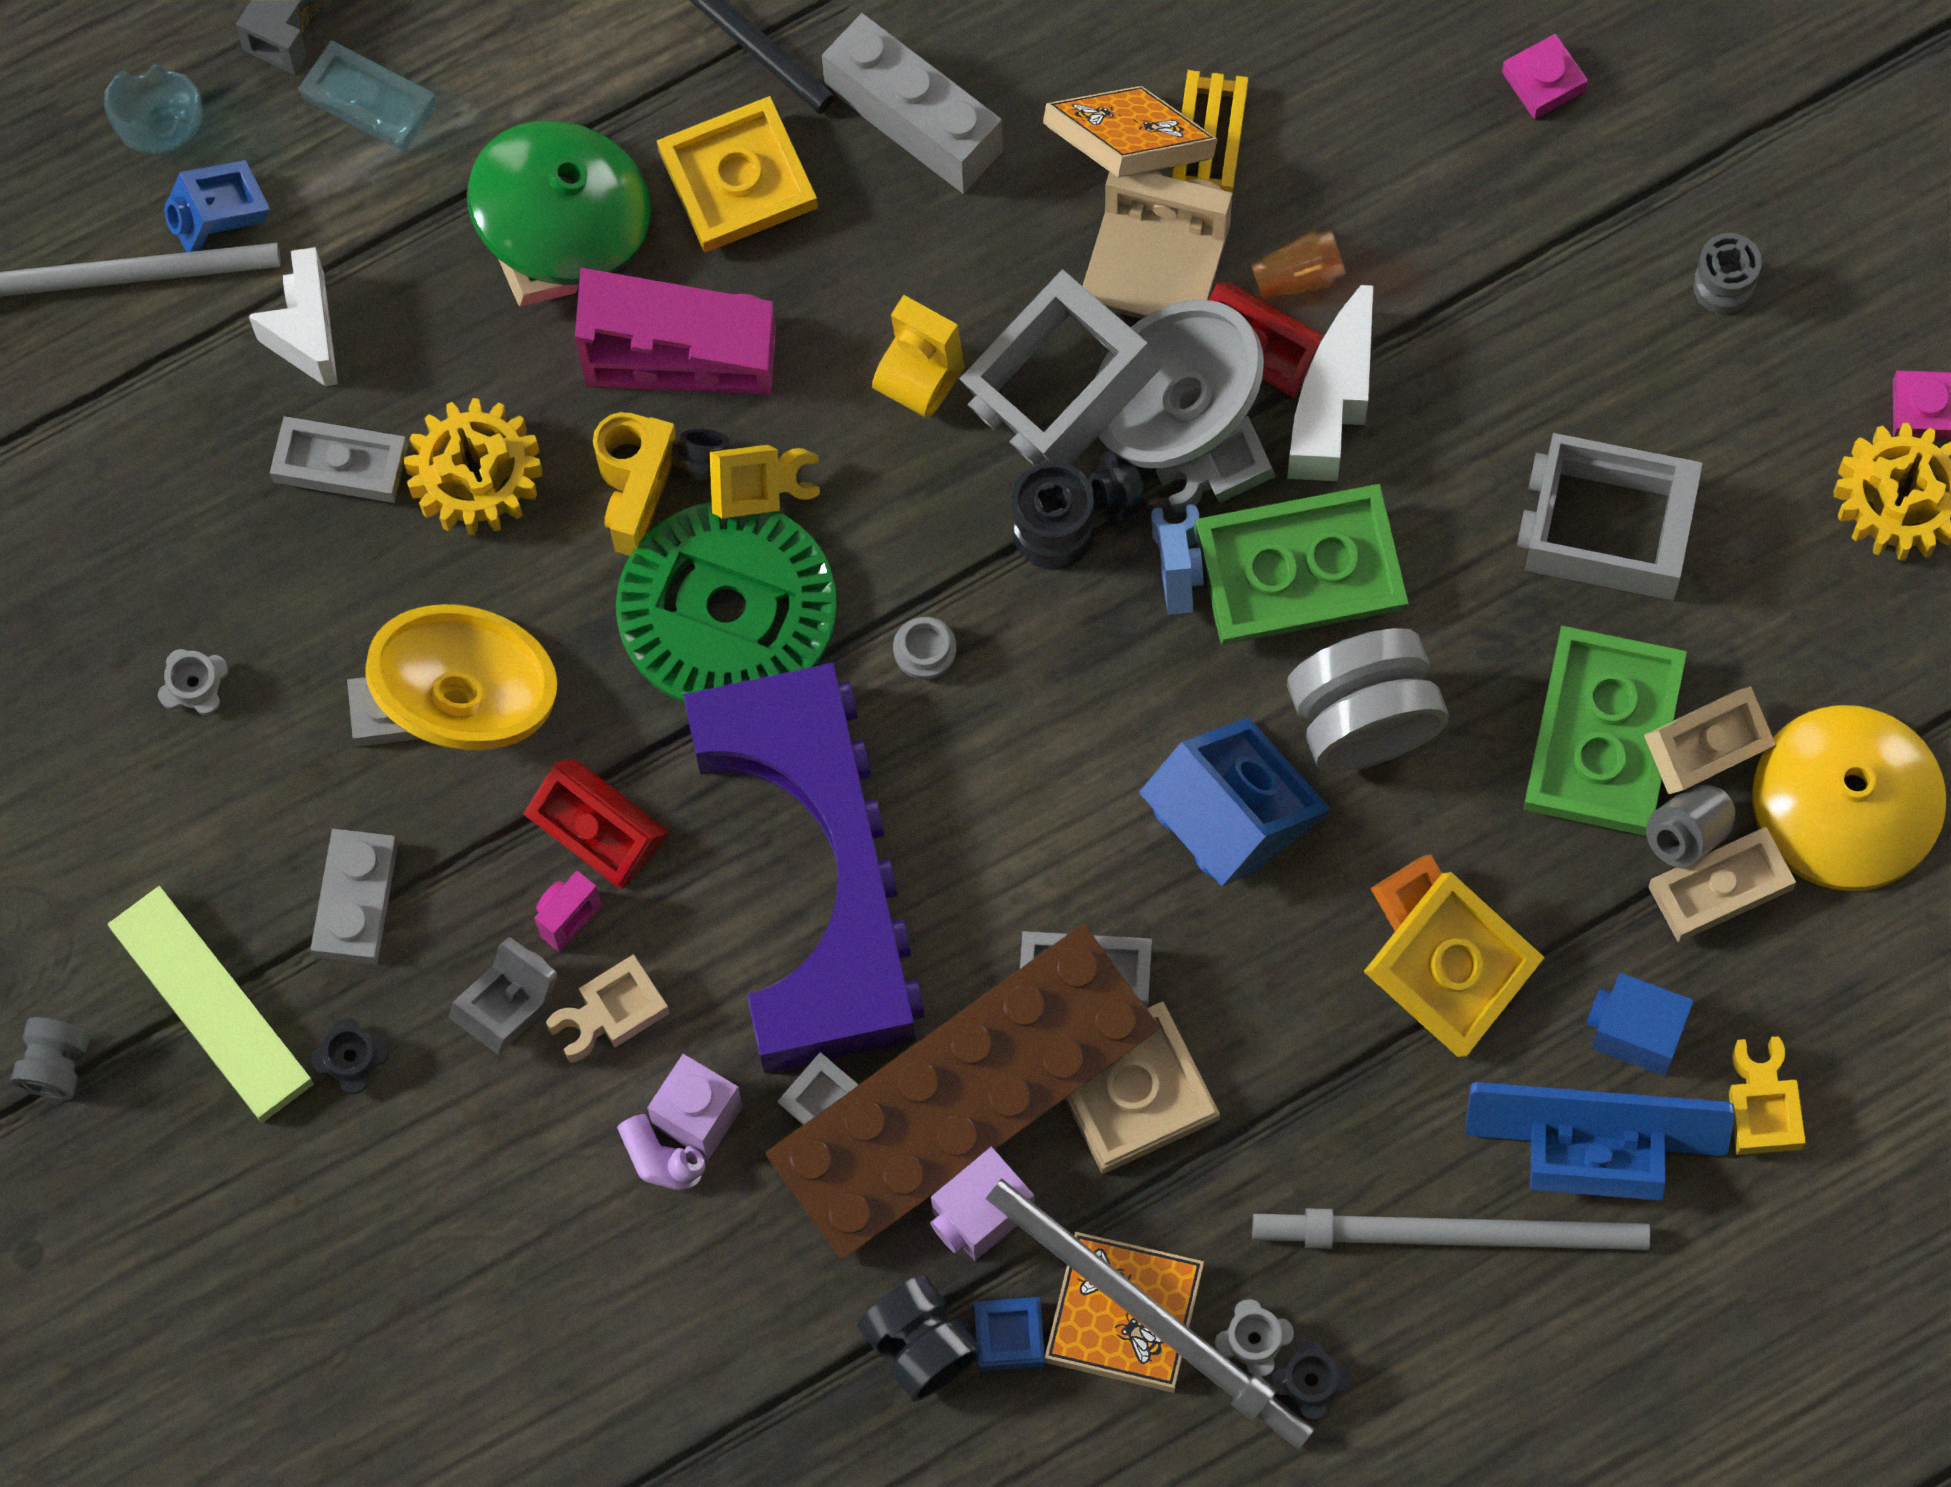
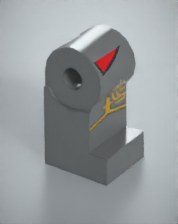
[236,0,332,75]

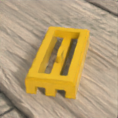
[1172,70,1248,196]

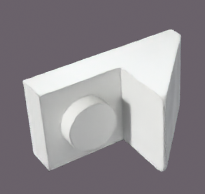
[249,247,338,386]

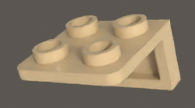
[1083,170,1232,319]

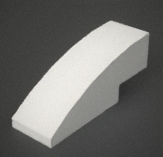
[1287,285,1373,481]

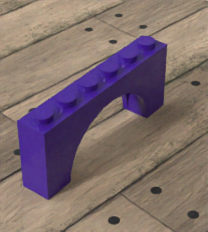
[683,663,925,1073]

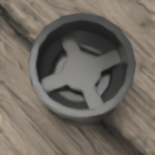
[1693,233,1762,315]
[10,1017,90,1100]

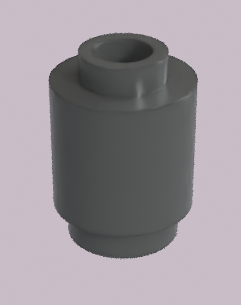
[1646,785,1735,867]

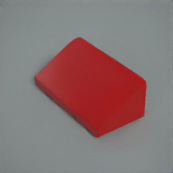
[1209,282,1324,398]
[523,759,669,889]

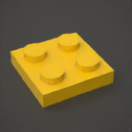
[657,96,818,253]
[1364,872,1545,1057]

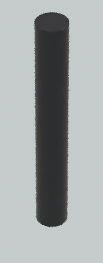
[689,0,835,114]

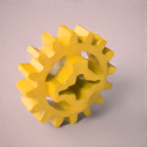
[404,398,543,535]
[1834,423,1951,561]

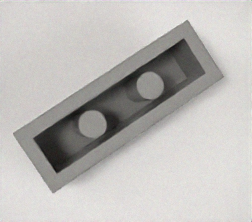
[822,13,1003,194]

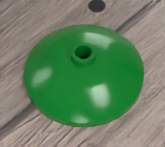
[467,120,651,285]

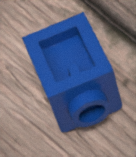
[164,160,270,252]

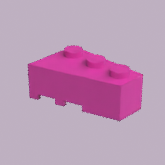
[575,268,776,395]

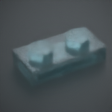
[299,40,437,152]

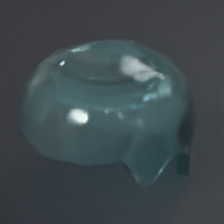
[104,64,204,154]

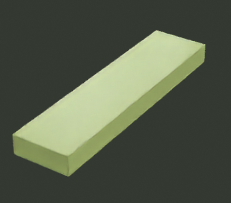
[108,885,314,1123]

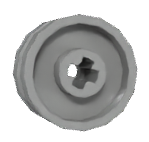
[1287,628,1449,772]

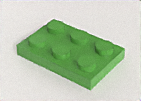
[1193,484,1409,646]
[1523,625,1687,836]

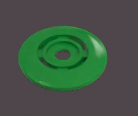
[616,502,837,704]

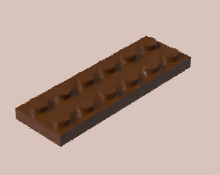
[765,923,1161,1261]

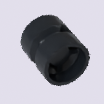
[1012,461,1094,570]
[857,1275,981,1402]

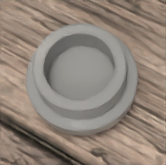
[893,617,957,679]

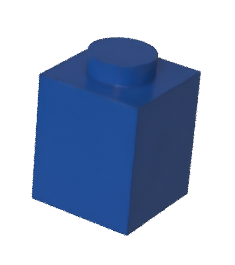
[1586,972,1694,1076]

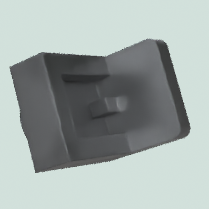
[448,937,557,1055]

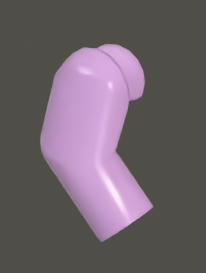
[617,1114,705,1191]

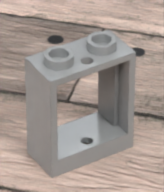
[960,269,1164,466]
[1517,433,1703,601]

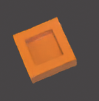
[1371,854,1442,932]

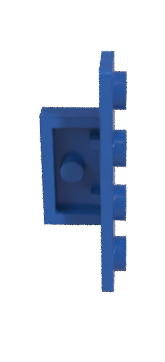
[1466,1082,1735,1200]

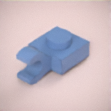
[1151,504,1203,615]

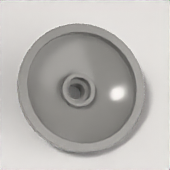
[1095,300,1264,468]

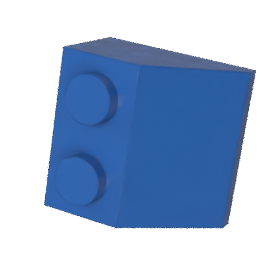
[1139,717,1331,887]

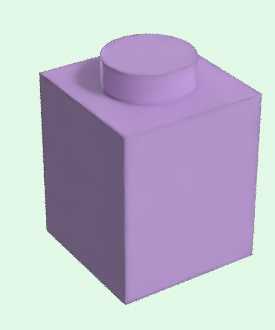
[647,1054,743,1161]
[930,1147,1035,1261]

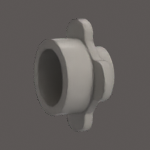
[158,649,228,715]
[1215,1299,1294,1378]

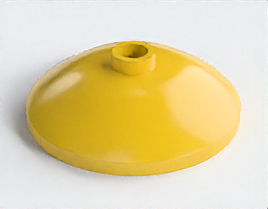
[365,604,557,751]
[1752,705,1946,891]

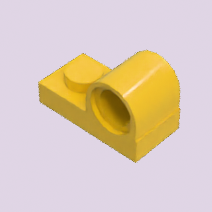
[872,295,965,419]
[593,412,678,556]

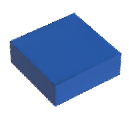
[974,1297,1045,1372]

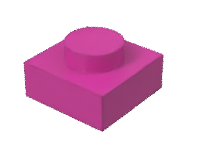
[1502,34,1588,120]
[1893,370,1951,440]
[534,871,602,952]

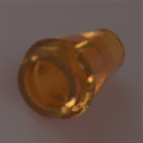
[1251,229,1347,299]

